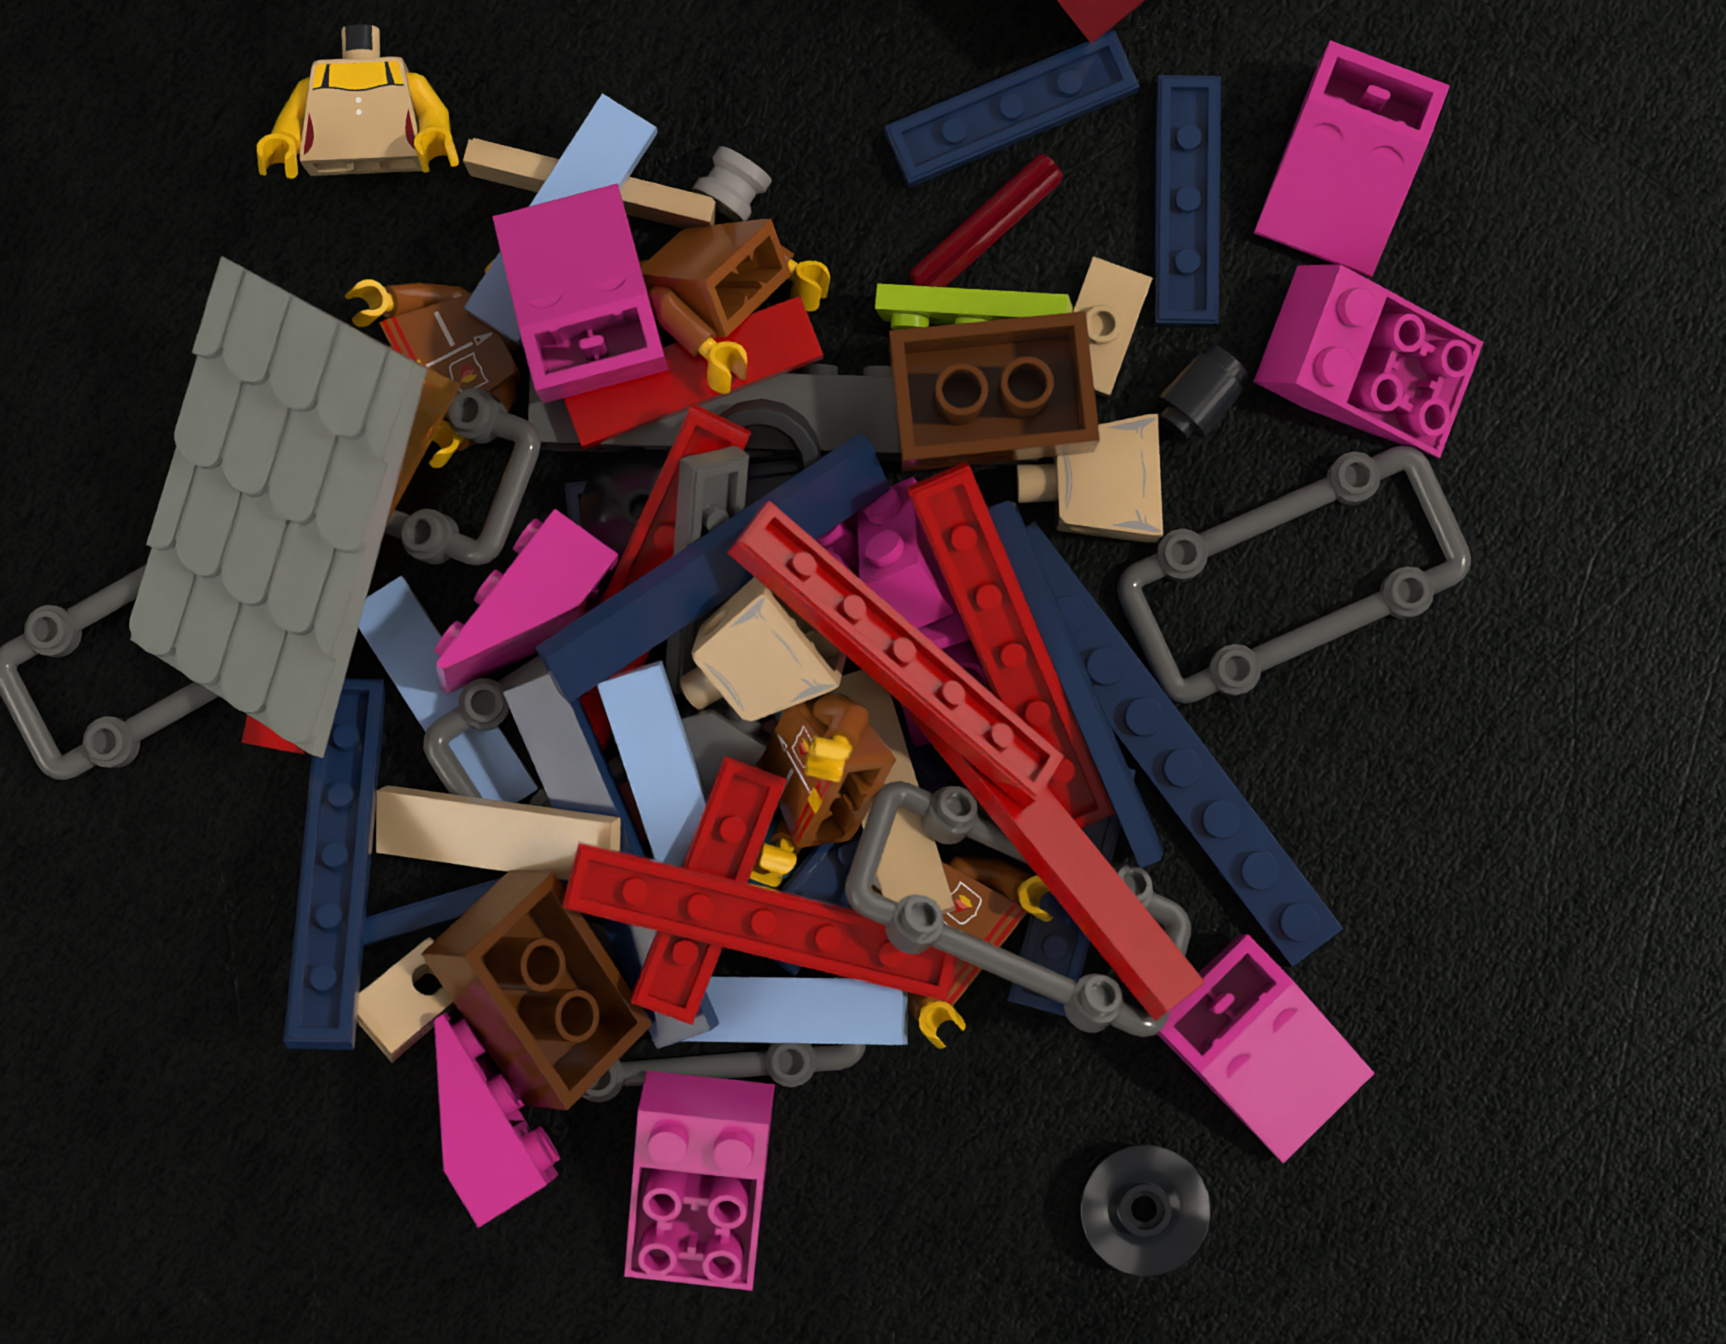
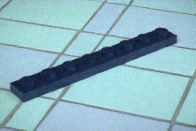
[1026,521,1343,967]

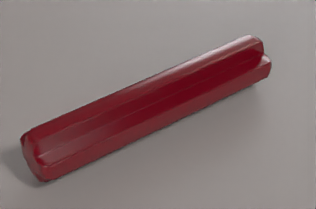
[909,154,1063,287]

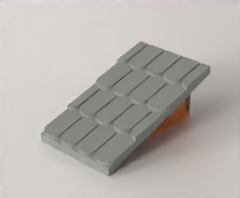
[129,256,461,758]

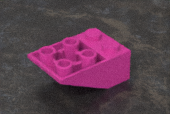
[1254,41,1450,278]
[493,183,668,404]
[1253,264,1484,458]
[815,477,954,628]
[434,509,618,694]
[1157,934,1375,1163]
[434,1011,560,1228]
[624,1070,775,1290]

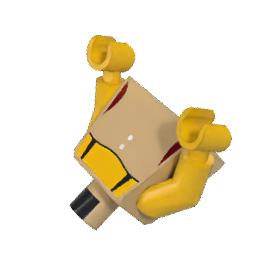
[257,25,459,179]

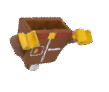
[639,219,830,394]
[345,280,524,468]
[749,693,896,887]
[872,854,1053,1048]

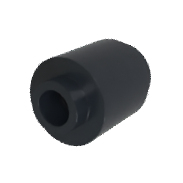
[1156,343,1248,440]

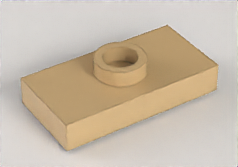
[1073,257,1152,399]

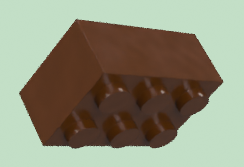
[889,311,1100,472]
[421,871,653,1110]

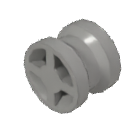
[692,146,772,222]

